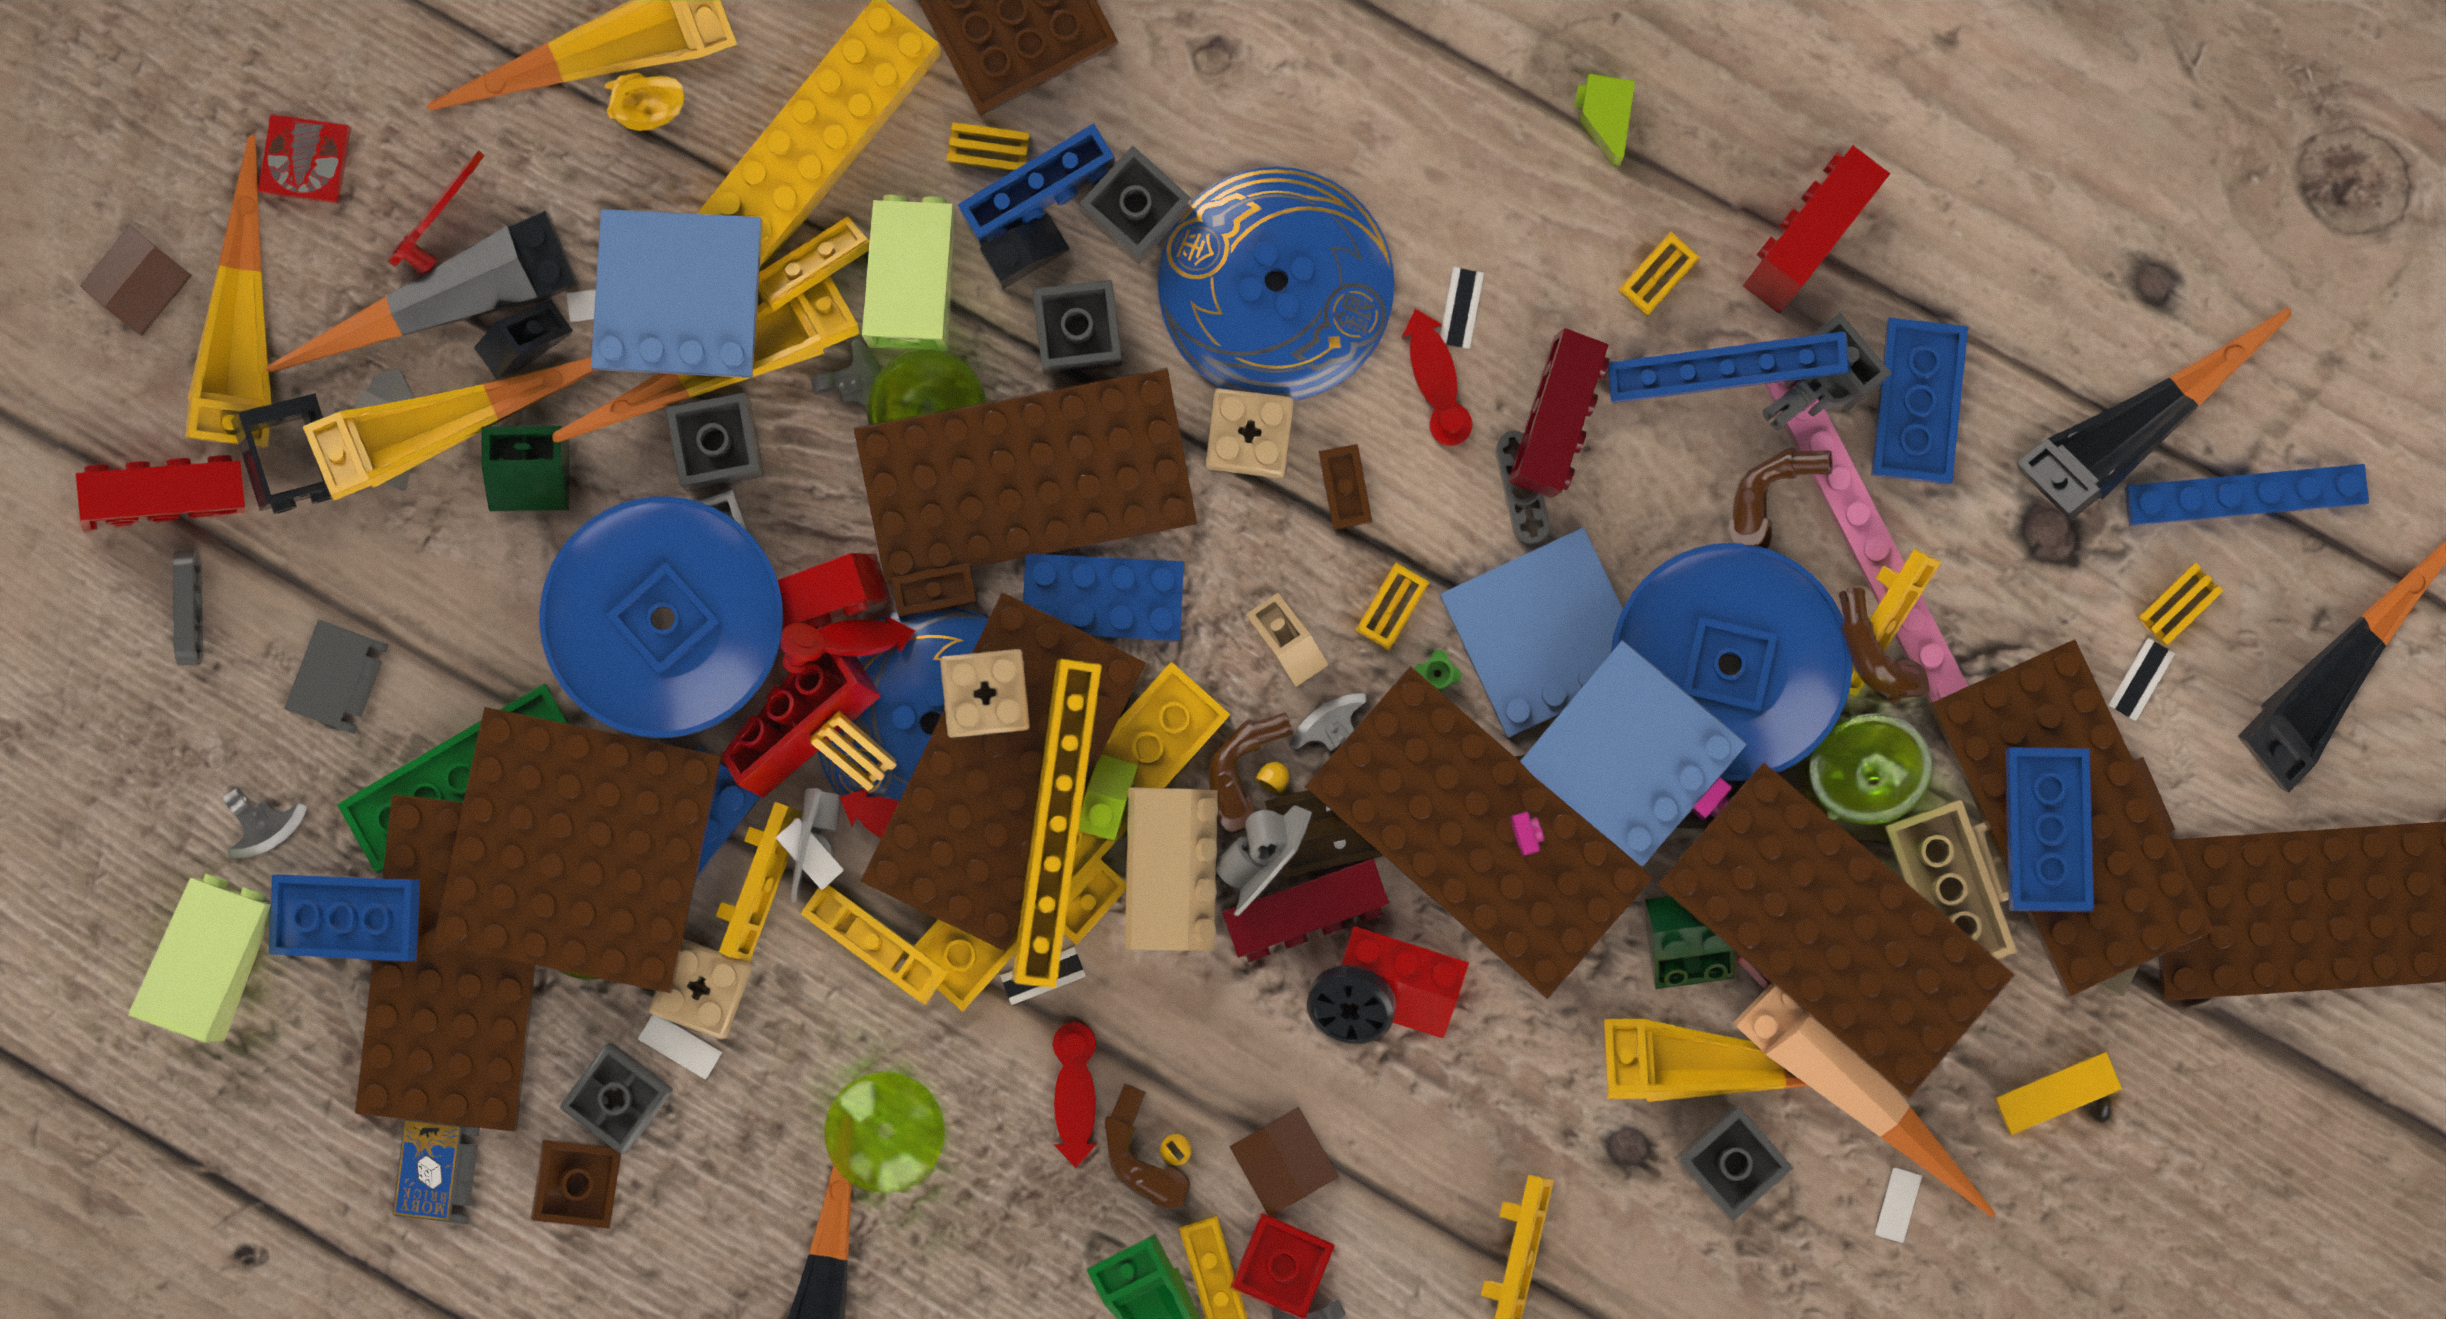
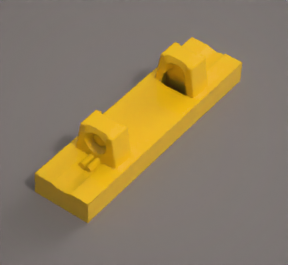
[1848,548,1942,697]
[716,802,802,963]
[800,884,949,1005]
[1481,1175,1554,1319]

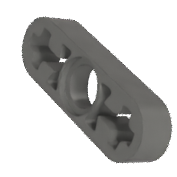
[1495,431,1550,545]
[173,550,203,666]

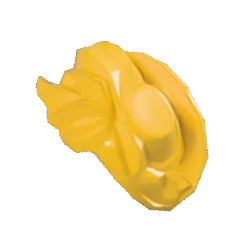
[604,73,684,131]

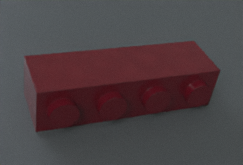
[1508,328,1610,498]
[1222,859,1390,963]

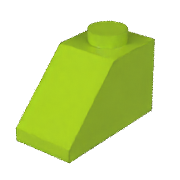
[1574,74,1635,166]
[1078,754,1138,842]

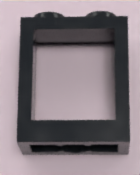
[231,393,333,514]

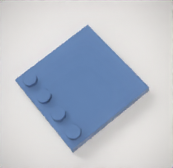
[591,209,762,378]
[1439,527,1623,738]
[1520,639,1747,867]

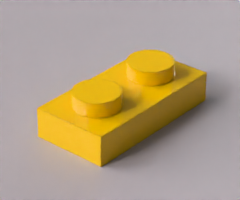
[1064,859,1126,945]

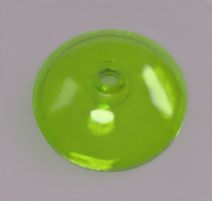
[867,349,987,424]
[1810,714,1933,824]
[824,1072,945,1193]

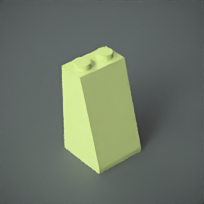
[862,195,955,351]
[128,873,271,1042]

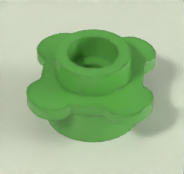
[1415,650,1462,694]

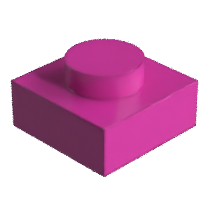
[1691,777,1732,820]
[1510,812,1544,856]

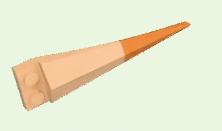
[1733,983,1995,1217]

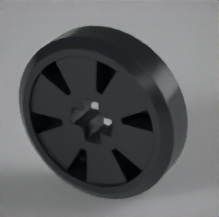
[1307,966,1396,1044]

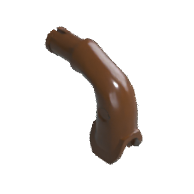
[1729,448,1833,549]
[1839,587,1929,705]
[1209,712,1293,834]
[1105,1083,1190,1209]

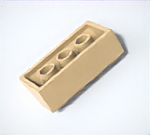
[1125,788,1218,951]
[1885,800,2017,959]

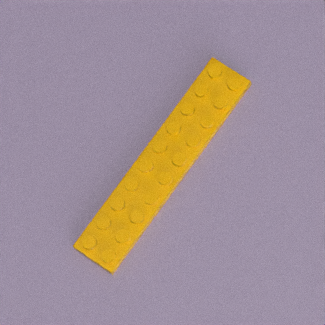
[903,661,1231,1012]

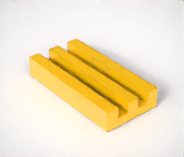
[946,122,1030,172]
[1617,232,1700,318]
[1355,562,1430,651]
[2137,562,2224,646]
[810,711,897,791]

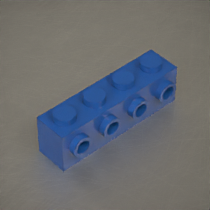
[957,123,1115,246]

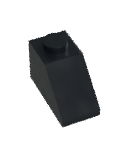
[980,215,1070,290]
[474,299,573,379]

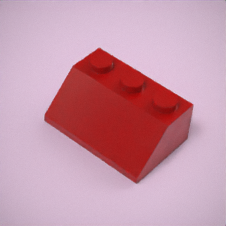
[1340,926,1469,1038]

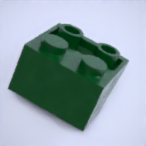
[481,426,569,512]
[1645,896,1735,989]

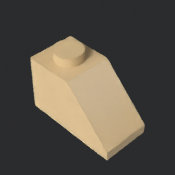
[1245,593,1328,687]

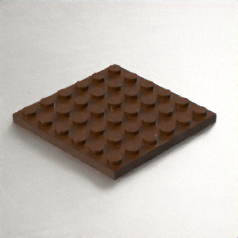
[433,707,723,993]

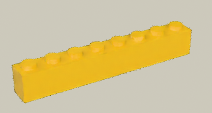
[1012,659,1101,988]

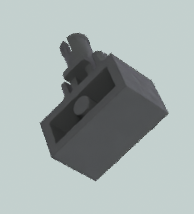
[1763,313,1892,430]

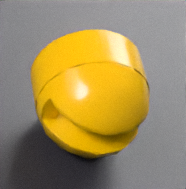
[1255,762,1290,796]
[1160,1134,1192,1166]

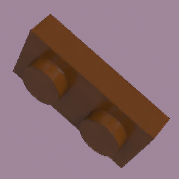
[1318,444,1373,530]
[891,563,977,617]

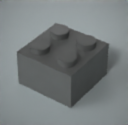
[1079,146,1192,264]
[1033,280,1122,375]
[666,393,765,491]
[1674,1105,1793,1222]

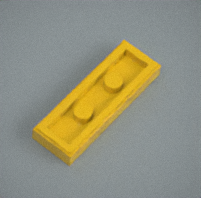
[758,216,870,312]
[1993,1052,2122,1135]
[1179,1215,1248,1319]

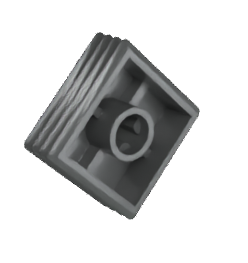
[560,1043,673,1154]

